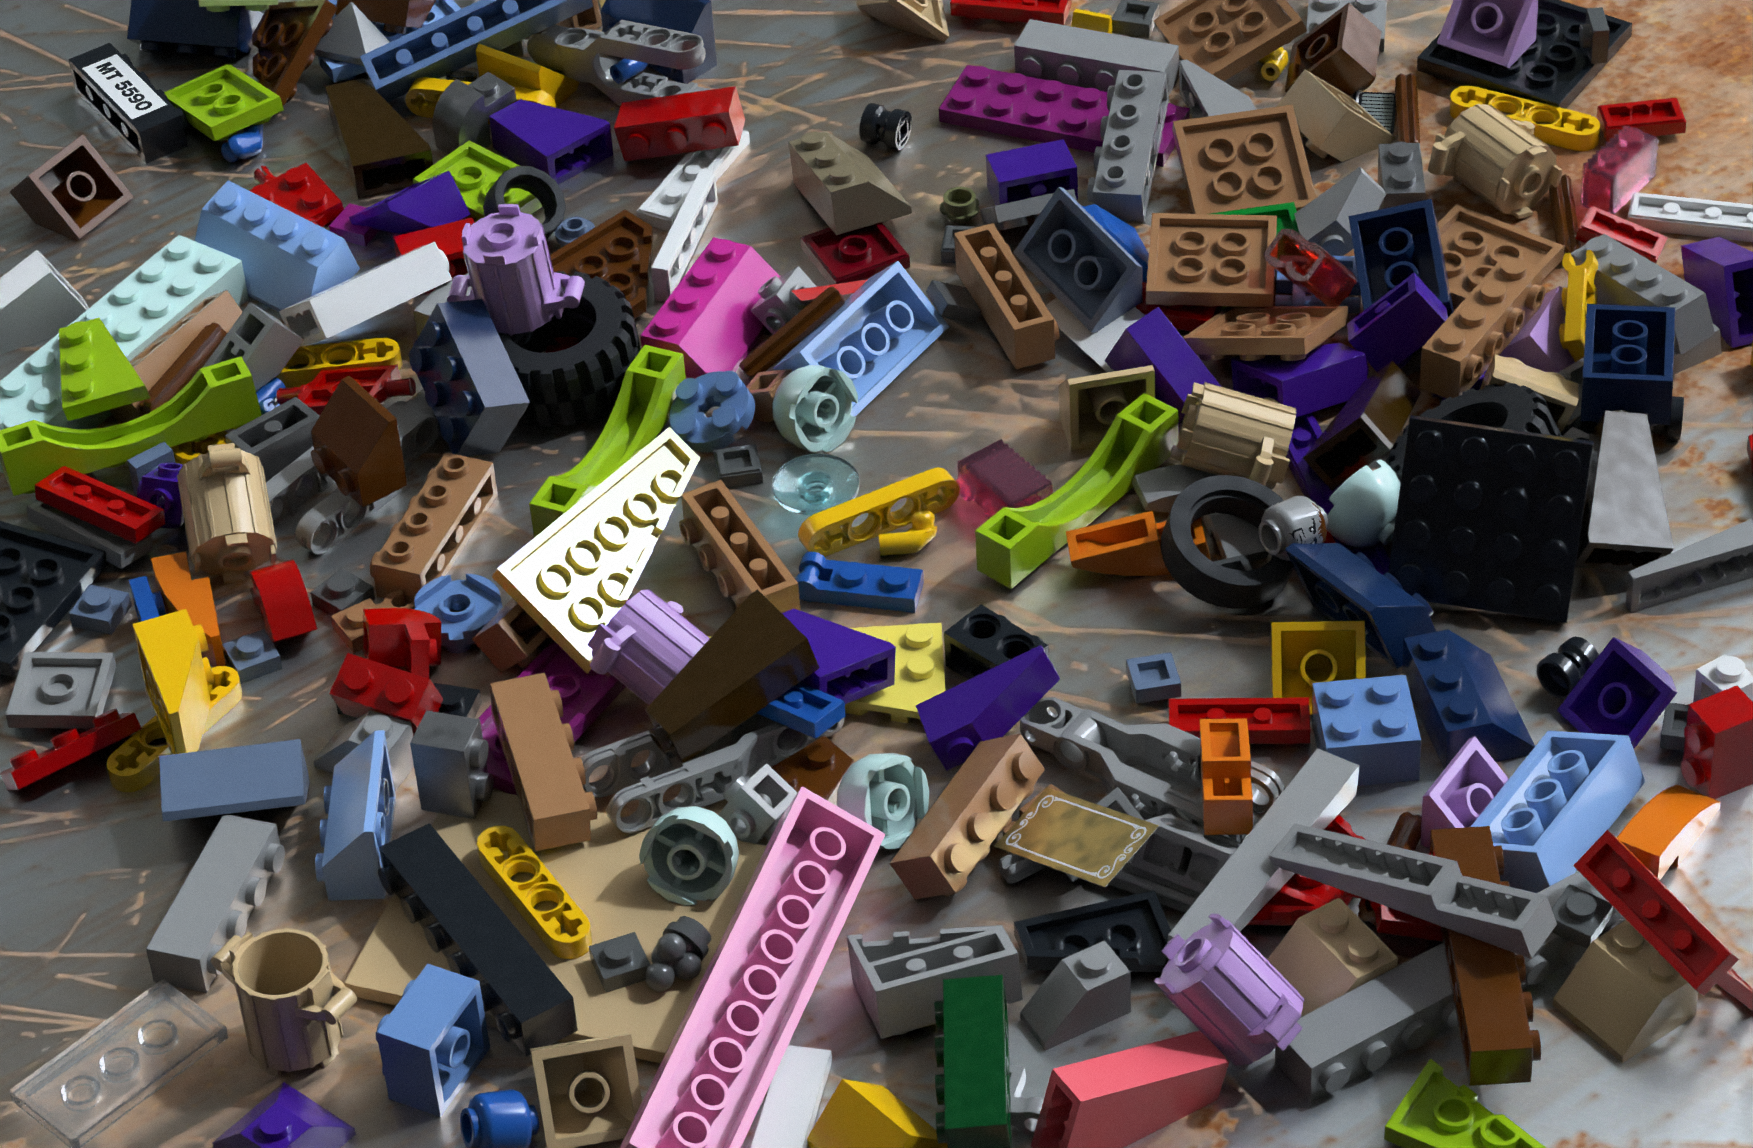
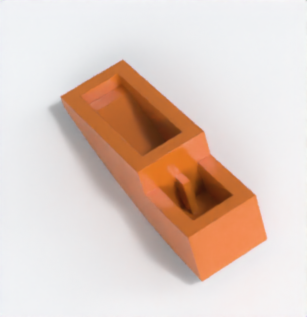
[1066,510,1211,576]
[151,551,226,667]
[1200,718,1253,835]
[1617,785,1721,880]

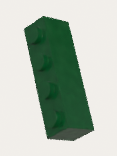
[934,975,1012,1148]

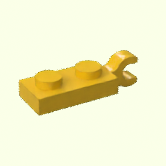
[1559,250,1598,362]

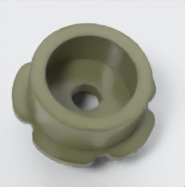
[940,187,980,223]

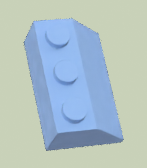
[315,730,396,901]

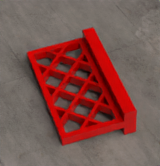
[1573,830,1753,1011]

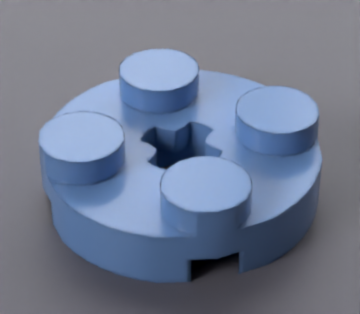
[670,371,755,452]
[414,574,503,653]

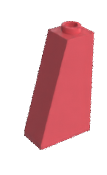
[1031,1030,1229,1148]

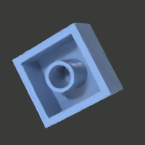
[1312,675,1421,786]
[376,963,490,1117]

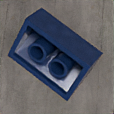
[127,0,263,59]
[600,0,717,84]
[1285,543,1437,670]
[1402,629,1535,769]

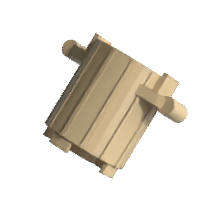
[1428,104,1562,219]
[1171,382,1296,490]
[177,443,277,583]
[211,928,357,1077]

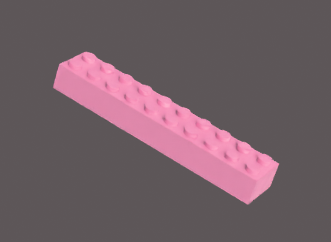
[620,787,885,1148]

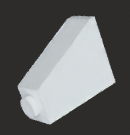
[0,250,89,355]

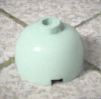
[772,365,858,452]
[1326,459,1401,548]
[837,753,929,849]
[639,806,739,906]

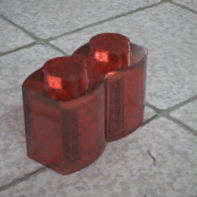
[1263,229,1357,307]

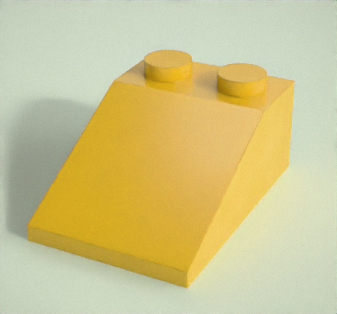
[132,609,214,754]

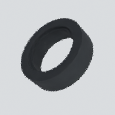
[1161,475,1294,609]

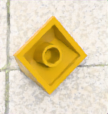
[476,43,579,108]
[1271,621,1366,715]
[807,1079,948,1148]

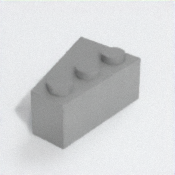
[847,925,1023,1039]

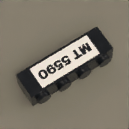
[68,43,188,164]

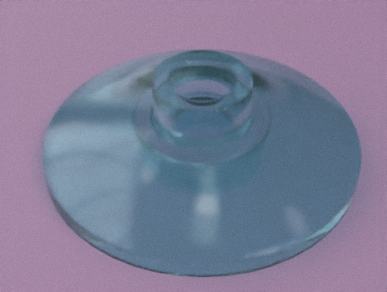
[772,454,860,515]

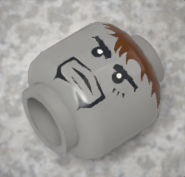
[1258,495,1328,561]

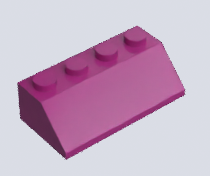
[640,237,780,379]

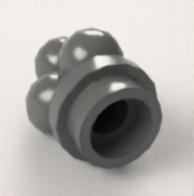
[645,916,712,992]

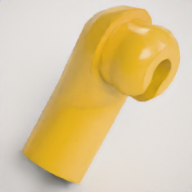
[1259,47,1288,81]
[879,511,938,556]

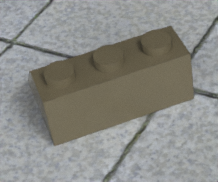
[788,131,912,235]

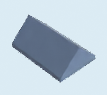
[1013,187,1142,333]
[159,739,310,822]

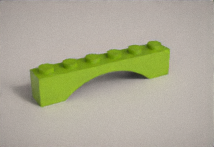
[529,345,686,538]
[0,356,262,496]
[975,393,1178,589]

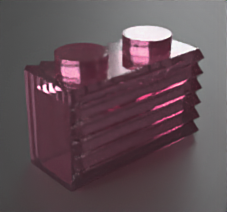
[1580,126,1660,215]
[956,439,1053,520]

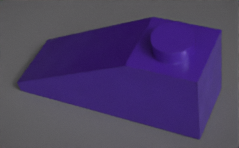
[916,645,1060,771]

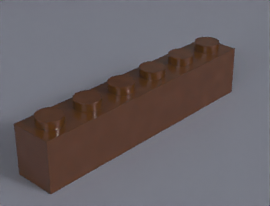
[1429,826,1541,1086]

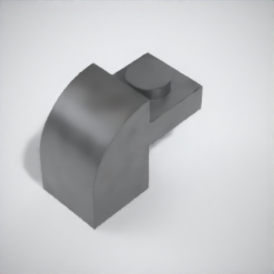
[432,72,517,154]

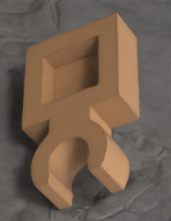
[331,590,415,653]

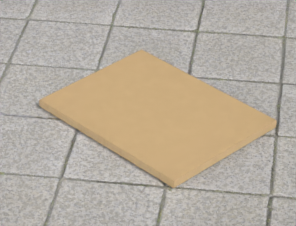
[344,791,766,1064]

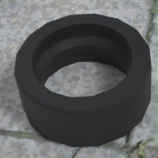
[483,166,566,240]

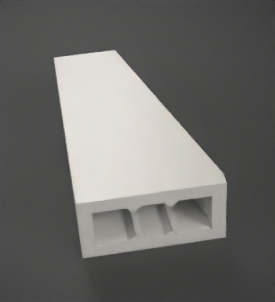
[279,242,452,346]

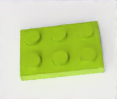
[164,64,284,141]
[413,140,542,222]

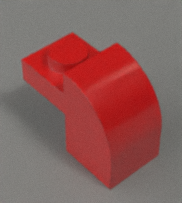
[250,559,318,642]
[363,608,442,678]

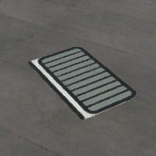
[1353,92,1396,134]

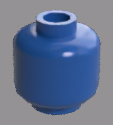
[460,1089,539,1148]

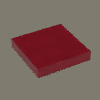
[800,222,910,285]

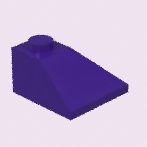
[349,171,470,234]
[1557,637,1678,749]
[212,1082,356,1148]

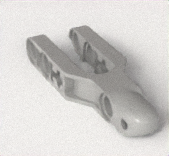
[527,20,711,105]
[266,389,442,554]
[1020,697,1285,843]
[581,713,845,833]

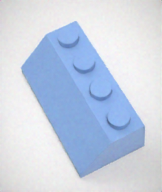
[195,180,360,312]
[773,261,949,417]
[1471,731,1645,893]

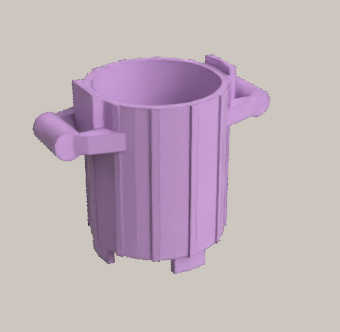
[447,204,585,335]
[587,589,710,705]
[1154,913,1304,1065]

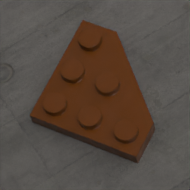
[252,0,338,106]
[550,209,653,319]

